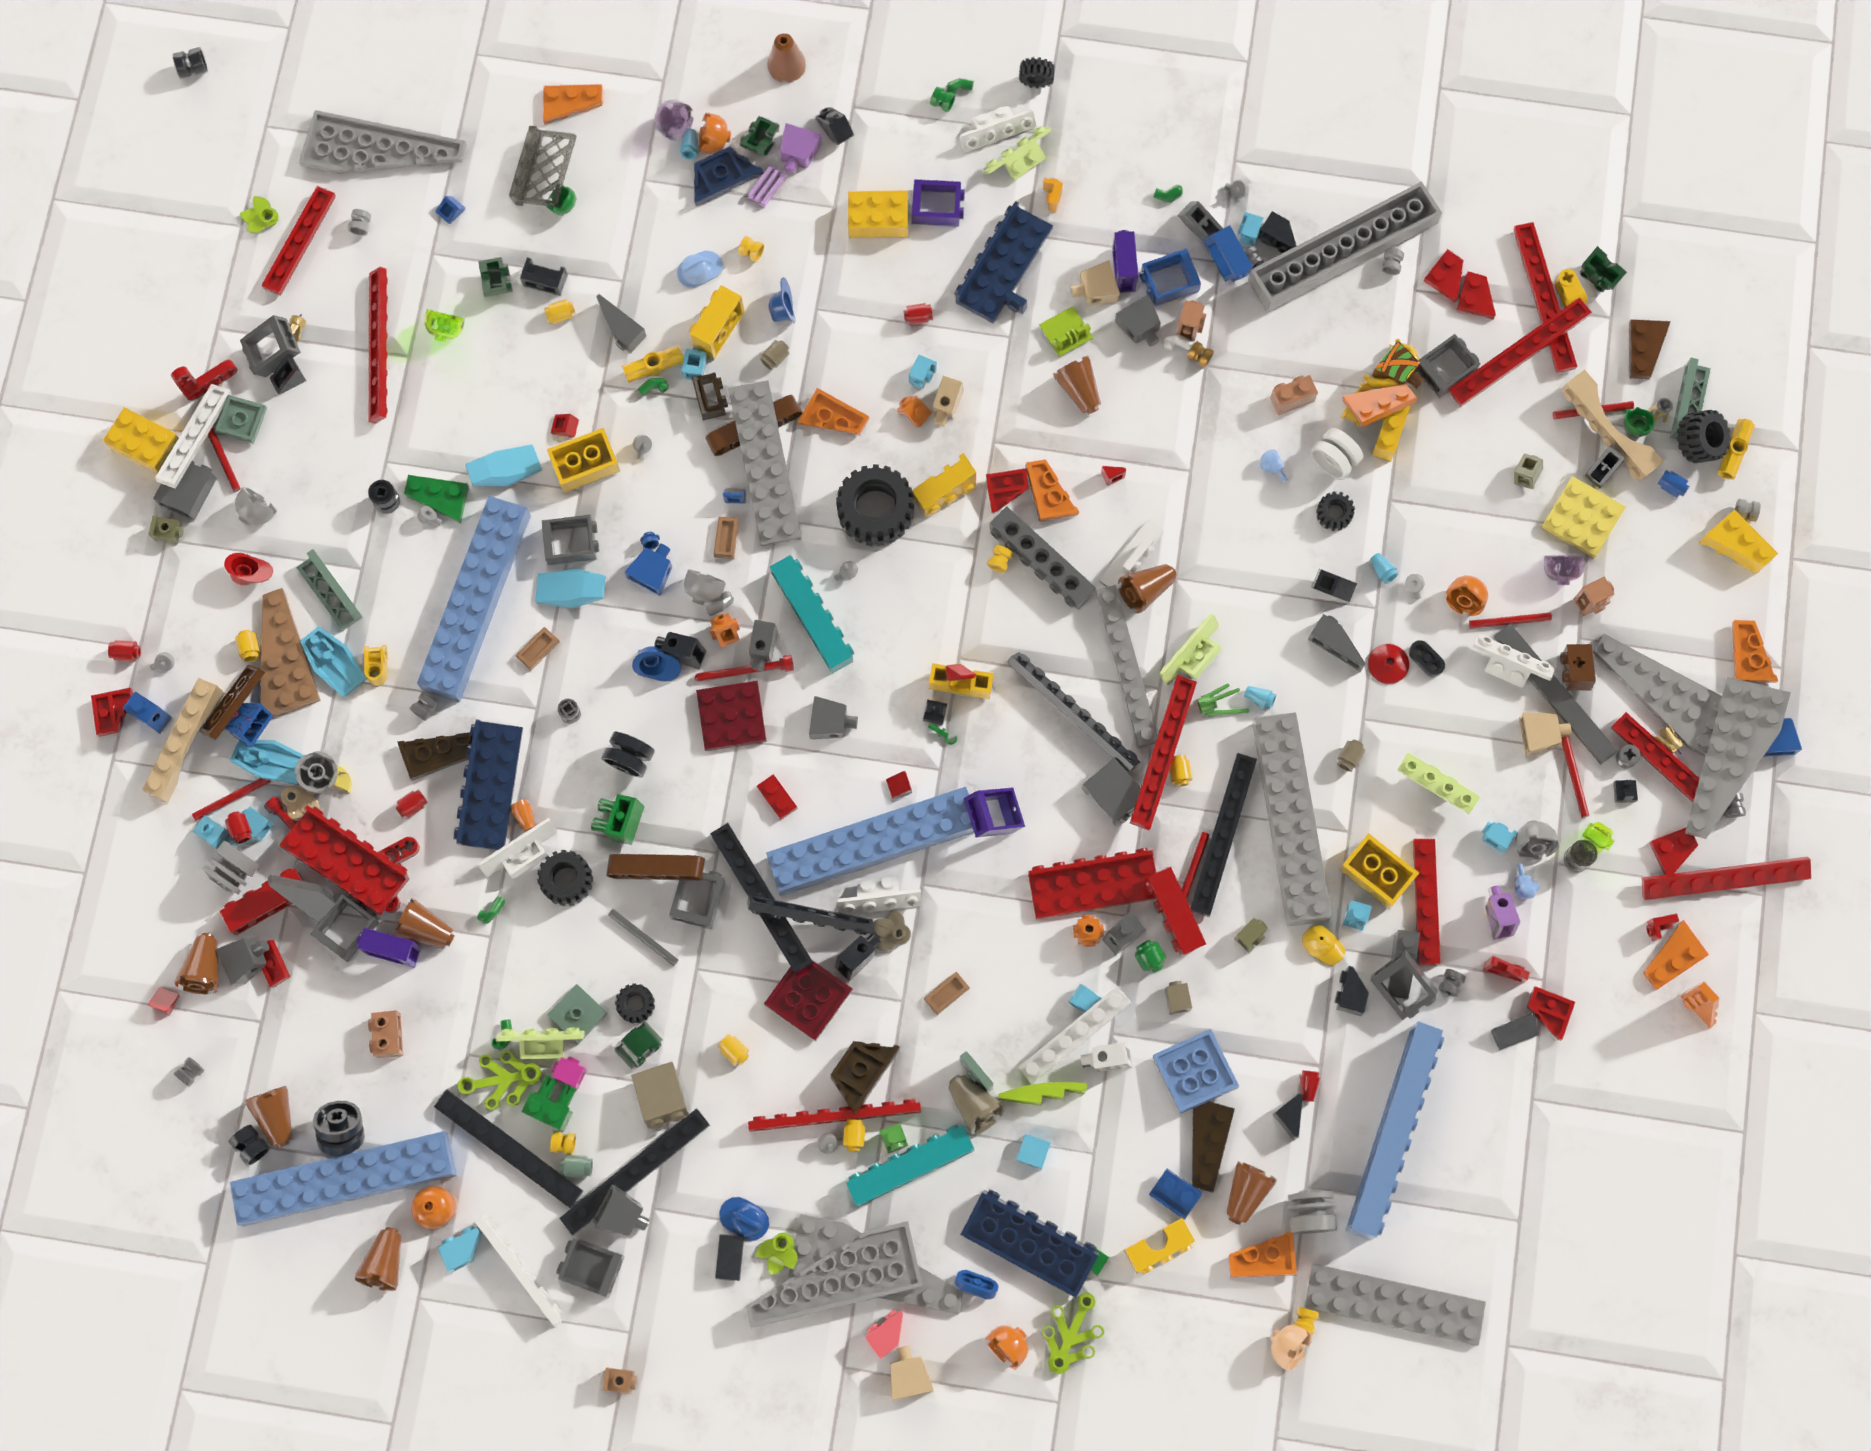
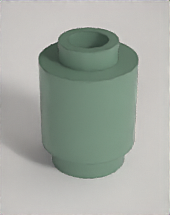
[560,1155,593,1178]

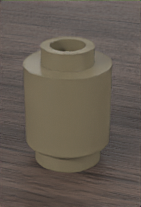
[760,340,789,370]
[1337,739,1365,772]

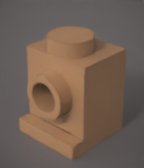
[602,1368,637,1394]

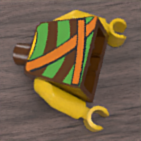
[1360,339,1424,389]

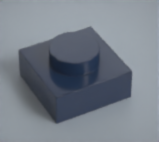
[1006,291,1027,314]

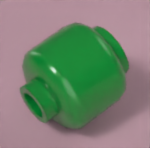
[1135,940,1166,973]

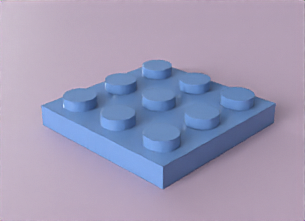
[1153,1029,1239,1114]

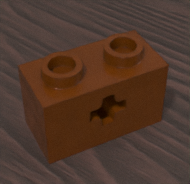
[1560,644,1596,691]

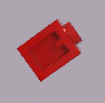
[1646,913,1680,942]

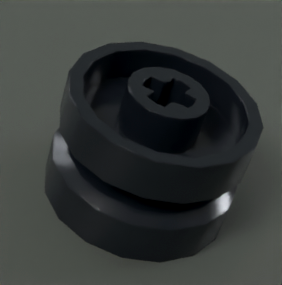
[601,731,655,778]
[313,1101,365,1156]

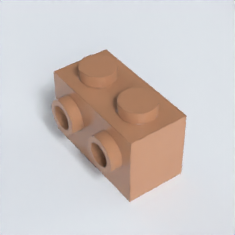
[1176,300,1207,343]
[1270,375,1318,415]
[1573,576,1615,617]
[368,1010,403,1058]

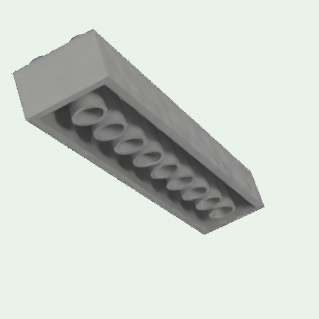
[1248,181,1442,312]
[1252,712,1332,927]

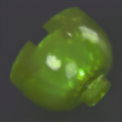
[424,309,465,343]

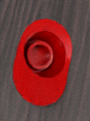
[224,553,273,585]

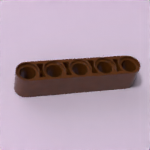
[705,395,802,456]
[606,854,705,881]

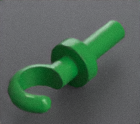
[928,723,957,745]

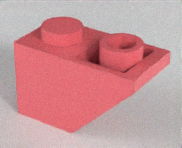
[865,1310,903,1359]

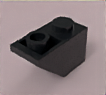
[815,107,854,145]
[1258,211,1297,254]
[1311,568,1357,602]
[1334,966,1369,1016]

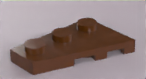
[1629,319,1671,379]

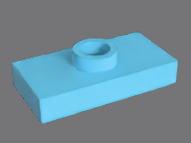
[192,815,229,849]

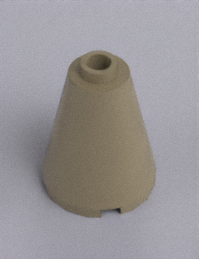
[948,1075,1005,1135]

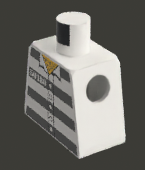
[1081,1042,1132,1072]

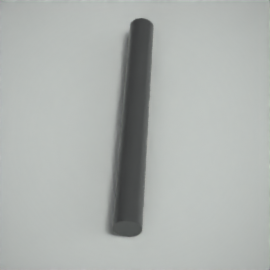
[608,909,679,966]

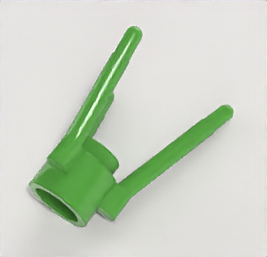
[1197,683,1250,717]

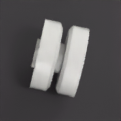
[1310,428,1364,480]

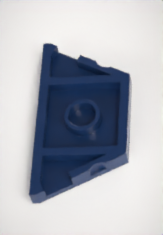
[694,146,764,206]

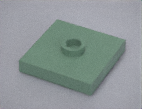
[214,395,267,444]
[547,984,608,1045]
[960,1051,994,1093]

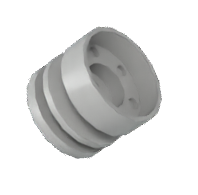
[202,840,260,895]
[1288,1189,1337,1234]

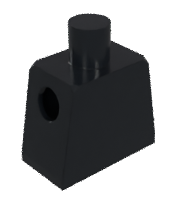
[654,632,707,670]
[834,933,881,982]

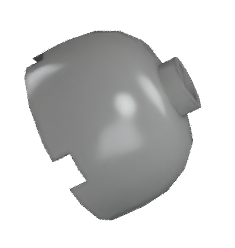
[234,487,277,525]
[684,569,726,605]
[295,751,338,794]
[1515,820,1559,860]

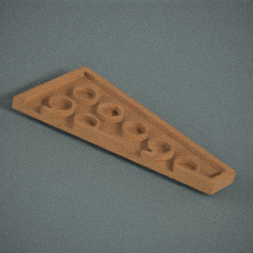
[260,588,321,718]

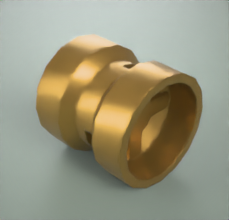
[1187,341,1214,368]

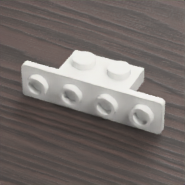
[960,106,1037,153]
[1100,520,1164,591]
[1473,634,1555,688]
[478,818,557,880]
[837,876,922,915]

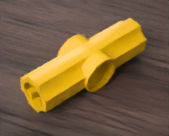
[622,345,684,383]
[1717,418,1755,480]

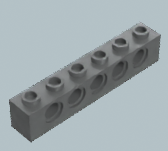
[989,506,1096,610]

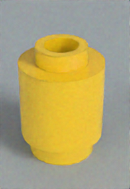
[544,299,576,324]
[235,630,260,662]
[1170,755,1193,787]
[718,1034,749,1066]
[843,1120,865,1152]

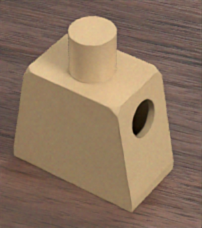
[1070,260,1120,305]
[933,376,964,427]
[1519,712,1571,756]
[890,1345,934,1400]

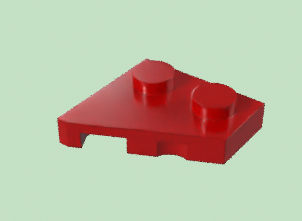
[1424,249,1464,303]
[1456,271,1496,320]
[91,687,133,737]
[1649,827,1698,875]
[1482,956,1530,983]
[1526,986,1575,1041]

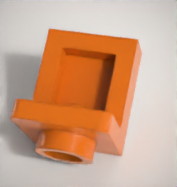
[896,396,933,427]

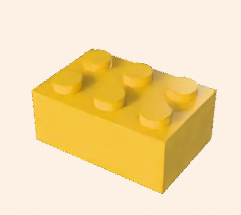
[848,190,908,238]
[689,285,745,360]
[103,407,179,474]
[547,428,620,493]
[1339,833,1419,909]

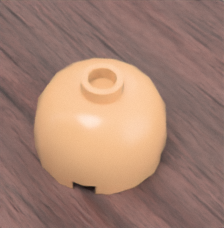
[1271,1325,1313,1371]

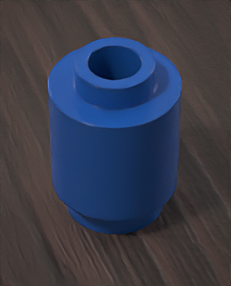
[1657,470,1690,498]

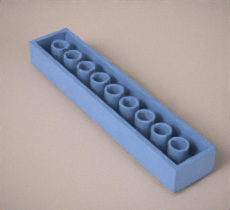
[417,496,531,702]
[766,787,974,896]
[1345,1021,1444,1240]
[230,1131,457,1227]

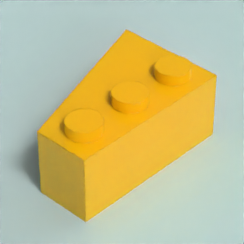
[912,453,977,516]
[1699,509,1779,574]

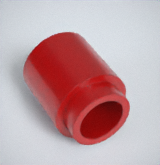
[903,303,933,326]
[108,640,141,662]
[395,789,428,819]
[225,811,252,844]

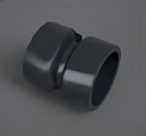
[172,47,208,79]
[368,480,400,514]
[228,1124,270,1166]

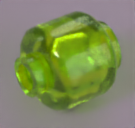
[1582,821,1615,853]

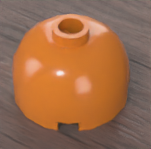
[699,113,731,153]
[1446,575,1489,616]
[411,1186,456,1230]
[985,1325,1028,1370]

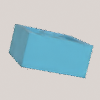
[1016,1134,1051,1170]

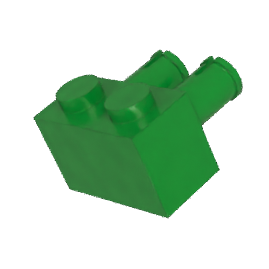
[591,794,645,845]
[521,1075,577,1132]

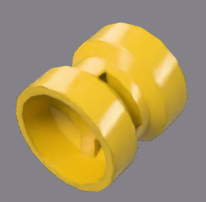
[738,236,765,262]
[987,545,1013,573]
[550,1131,576,1155]
[1293,1307,1319,1335]

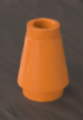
[511,799,535,832]

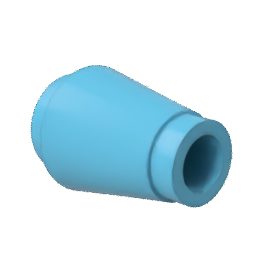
[680,129,699,160]
[1370,553,1398,584]
[1244,686,1276,710]

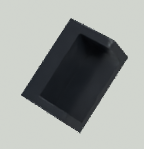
[520,257,568,296]

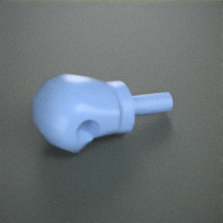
[1260,449,1288,482]
[1515,864,1539,899]

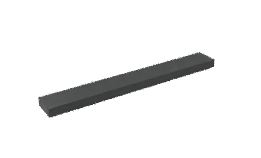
[1493,623,1618,765]

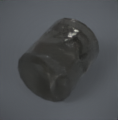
[1563,840,1598,872]

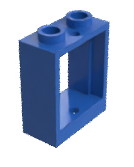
[1202,225,1253,282]
[1139,249,1201,306]

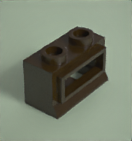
[692,372,728,421]

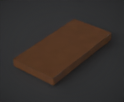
[199,664,265,740]

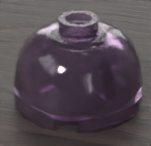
[654,99,693,141]
[1543,555,1585,585]

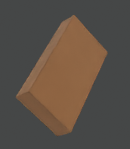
[713,516,739,559]
[516,627,560,671]
[924,971,970,1016]

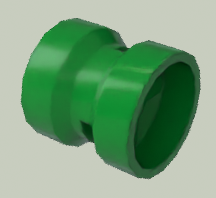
[930,86,956,112]

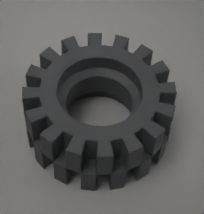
[1019,57,1055,88]
[1316,491,1355,531]
[615,983,655,1024]

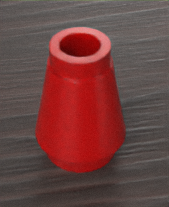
[1299,1070,1321,1102]

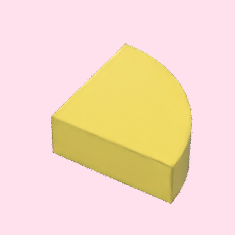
[333,766,352,793]

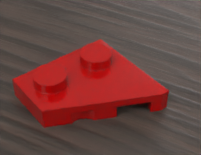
[986,468,1029,514]

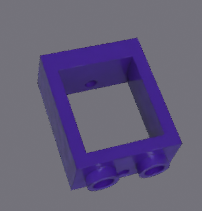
[911,179,965,227]
[1112,230,1139,293]
[964,787,1025,838]
[356,928,421,968]

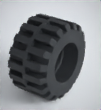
[1676,410,1731,463]
[537,850,593,906]

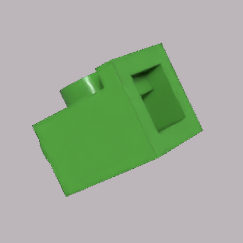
[880,1123,908,1153]

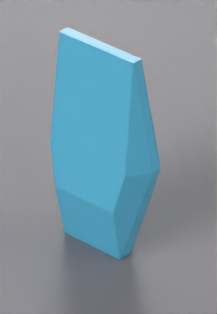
[465,444,542,486]
[535,569,606,609]
[300,626,367,697]
[230,740,304,785]

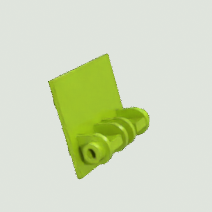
[1039,306,1094,357]

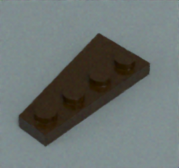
[397,732,473,781]
[1192,1101,1235,1193]

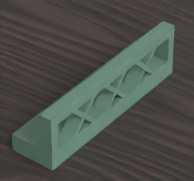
[1670,357,1711,439]
[296,549,363,631]

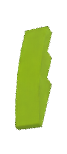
[998,1082,1087,1106]

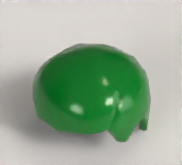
[546,185,577,215]
[1623,407,1655,437]

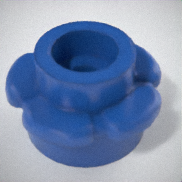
[640,531,660,550]

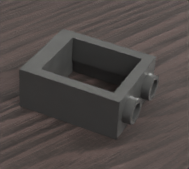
[240,315,301,377]
[1417,334,1480,398]
[541,515,599,565]
[669,871,725,930]
[310,894,379,962]
[1370,950,1438,1020]

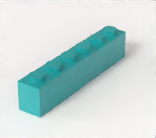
[769,555,854,674]
[845,1125,975,1208]

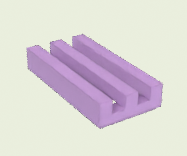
[748,165,787,207]

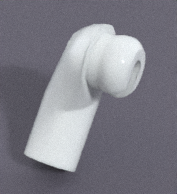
[1163,335,1194,351]

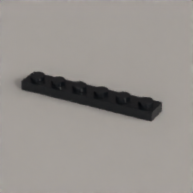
[747,895,875,935]

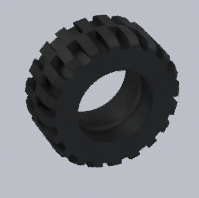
[836,464,914,546]

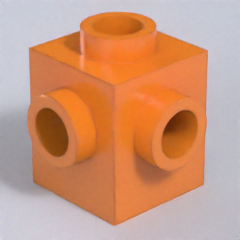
[709,613,740,648]
[1073,915,1104,947]

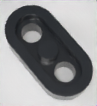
[1409,640,1445,677]

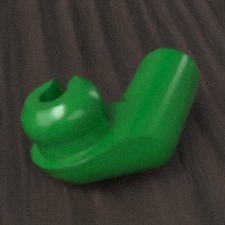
[946,78,974,94]
[1153,185,1183,203]
[638,378,669,396]
[477,896,505,924]
[492,1019,512,1050]

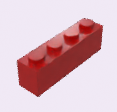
[1144,867,1206,955]
[219,868,305,936]

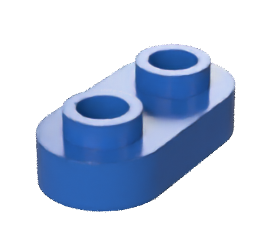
[955,1270,999,1299]

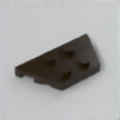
[830,1041,900,1115]

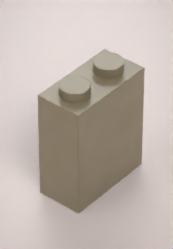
[631,1062,689,1129]

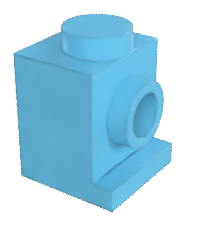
[1238,212,1263,247]
[681,348,707,380]
[909,355,937,389]
[1481,821,1518,853]
[1342,900,1372,931]

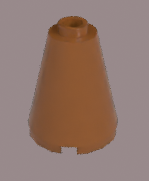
[767,33,806,83]
[1053,356,1101,415]
[1118,564,1177,613]
[393,898,455,949]
[175,933,219,995]
[245,1086,292,1148]
[1226,1161,1277,1225]
[355,1227,401,1291]

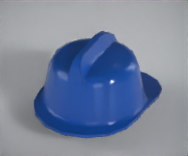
[768,277,796,323]
[632,646,681,682]
[719,1197,769,1241]

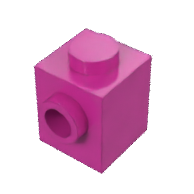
[551,1056,587,1089]

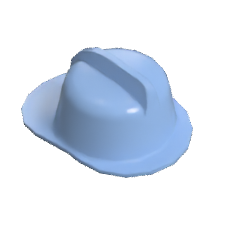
[677,251,723,288]

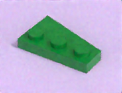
[404,475,469,524]

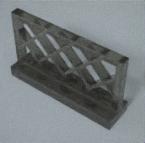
[509,126,577,207]

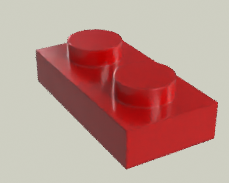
[757,774,798,820]
[262,940,291,987]

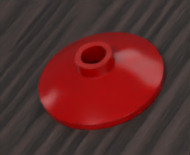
[1368,644,1409,684]

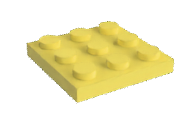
[1541,476,1626,559]

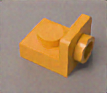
[1043,178,1063,212]

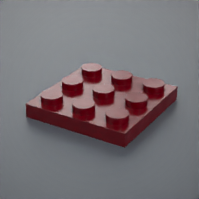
[696,680,767,751]
[764,960,853,1042]

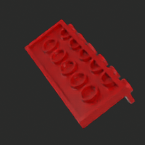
[279,805,410,916]
[1028,848,1156,919]

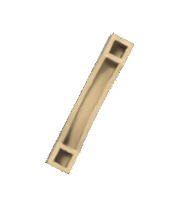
[1561,369,1664,482]
[142,678,224,803]

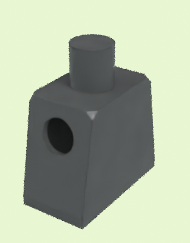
[1115,295,1161,347]
[749,620,778,671]
[809,696,858,739]
[1102,912,1146,956]
[216,938,269,986]
[593,1184,649,1236]

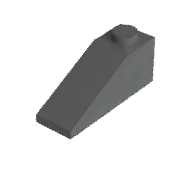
[1177,201,1223,240]
[596,294,646,353]
[1308,614,1366,672]
[268,875,336,923]
[1388,930,1420,999]

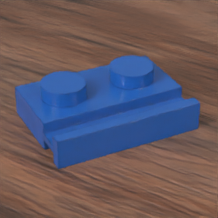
[1149,1168,1203,1220]

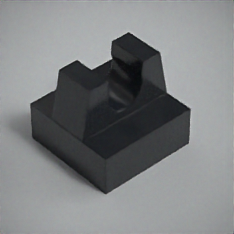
[923,699,948,725]
[1613,780,1638,803]

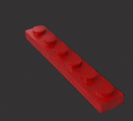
[261,186,336,296]
[1611,712,1700,802]
[1413,839,1441,965]

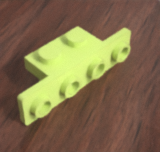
[982,126,1052,180]
[1159,614,1222,685]
[1397,753,1480,814]
[496,1027,585,1059]

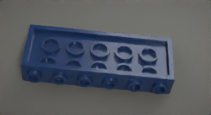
[954,201,1053,324]
[453,719,524,850]
[960,1189,1099,1298]

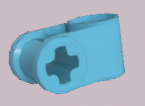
[1068,984,1102,1012]

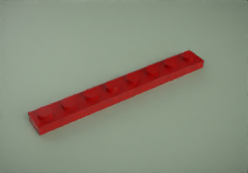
[1513,222,1578,373]
[368,267,388,424]
[1449,297,1592,407]
[1129,675,1197,831]
[1641,857,1811,900]
[748,1099,921,1132]

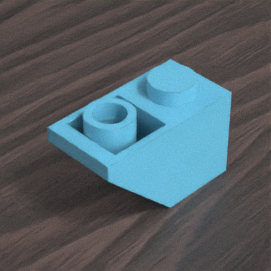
[224,806,274,845]
[437,1226,483,1272]

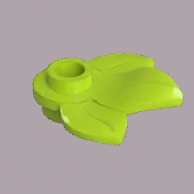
[240,196,279,233]
[756,1232,798,1275]

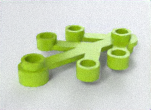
[458,1050,542,1110]
[1042,1293,1104,1374]

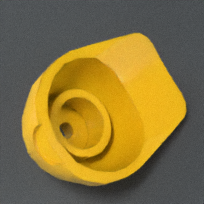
[1302,925,1345,965]

